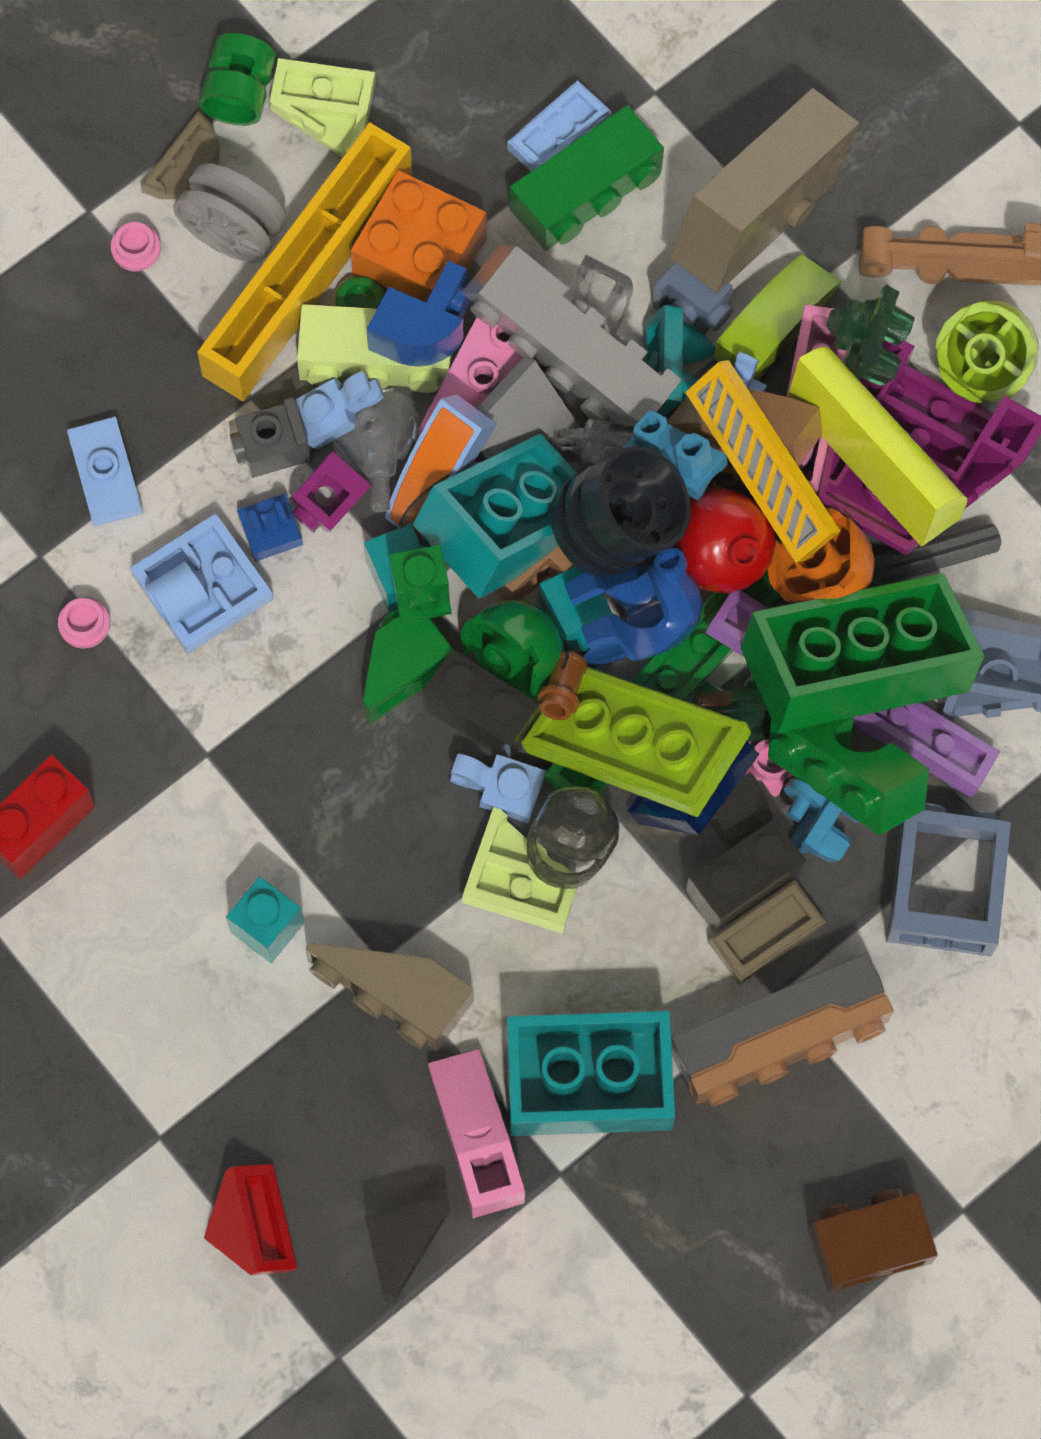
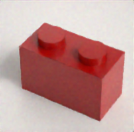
[0,755,95,880]

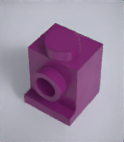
[289,451,371,533]

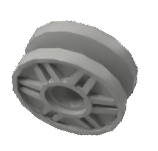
[173,163,287,263]

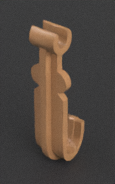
[860,223,1041,286]

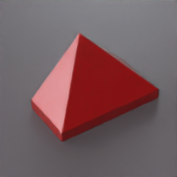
[204,1164,297,1275]

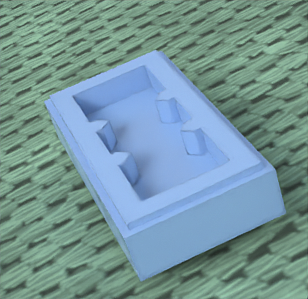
[507,80,612,171]
[67,417,143,527]

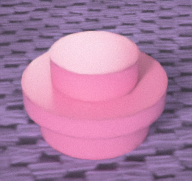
[111,222,161,271]
[58,597,110,649]

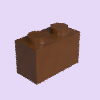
[809,1189,938,1293]

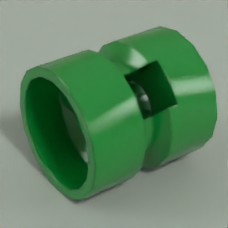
[199,33,276,126]

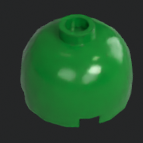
[460,599,564,704]

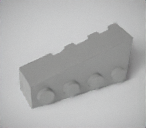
[462,245,682,426]

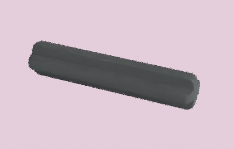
[869,523,1002,588]

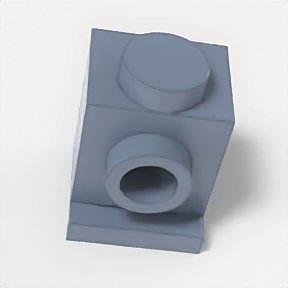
[652,262,733,334]

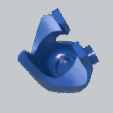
[564,548,703,668]

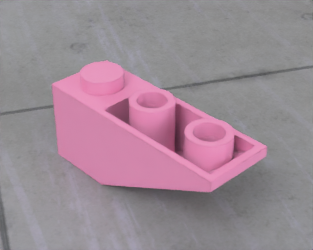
[428,1049,525,1218]

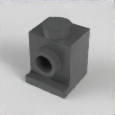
[229,397,310,478]

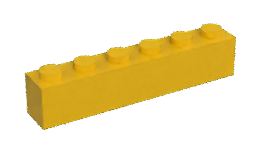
[197,122,412,402]

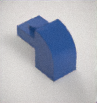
[367,261,470,366]

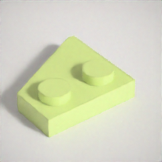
[270,58,375,158]
[462,807,580,934]

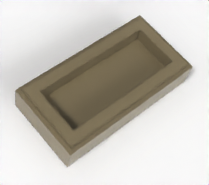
[708,880,826,985]

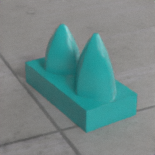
[643,305,715,416]

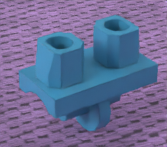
[623,410,728,500]
[784,779,859,863]

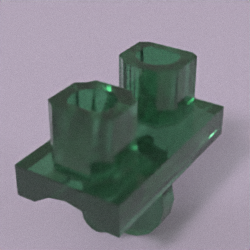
[826,285,915,386]

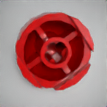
[671,487,776,594]

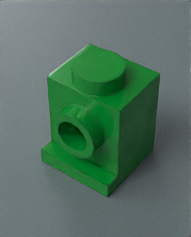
[389,545,452,624]

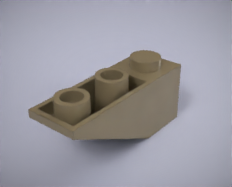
[306,943,474,1051]

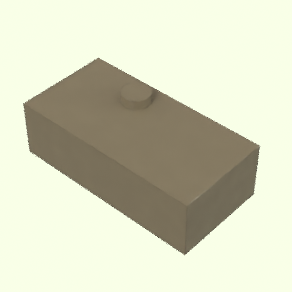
[670,88,860,294]

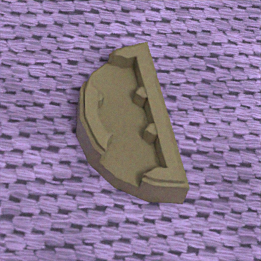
[141,111,219,199]

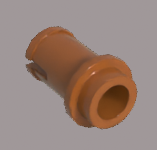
[538,652,587,721]

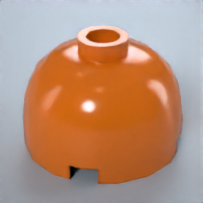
[767,508,875,604]

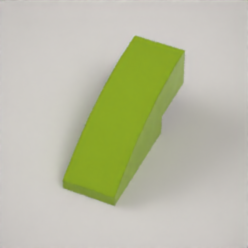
[714,254,841,381]

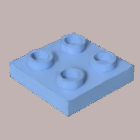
[130,513,274,655]

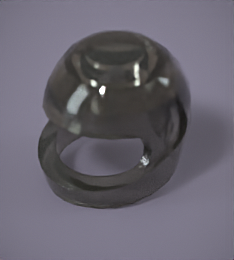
[526,786,620,889]

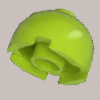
[936,300,1039,403]

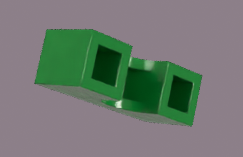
[768,717,929,836]

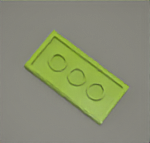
[521,666,751,817]

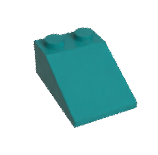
[413,433,577,599]

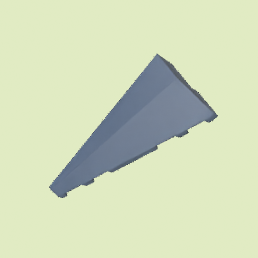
[937,606,1041,722]

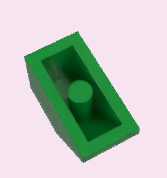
[363,609,455,725]

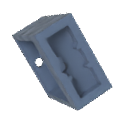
[886,803,1011,957]

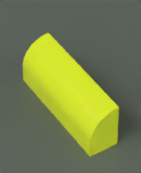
[788,347,967,547]

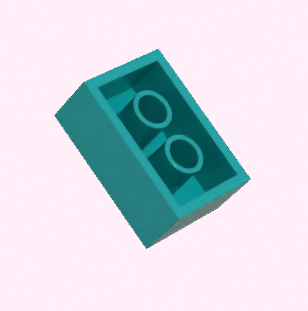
[507,1011,675,1136]

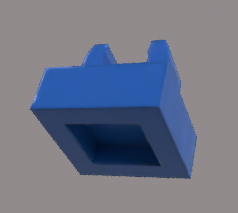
[237,493,303,562]

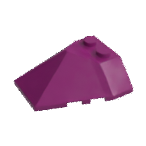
[817,322,1041,555]

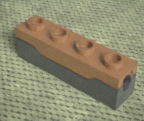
[671,953,894,1107]

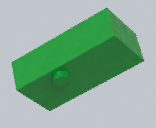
[740,573,984,733]

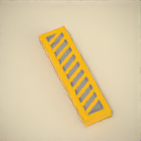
[685,360,841,563]

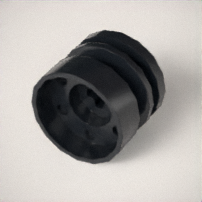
[551,445,690,578]

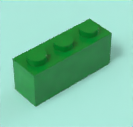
[509,105,664,251]

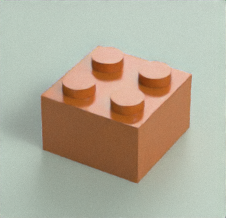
[350,170,487,302]

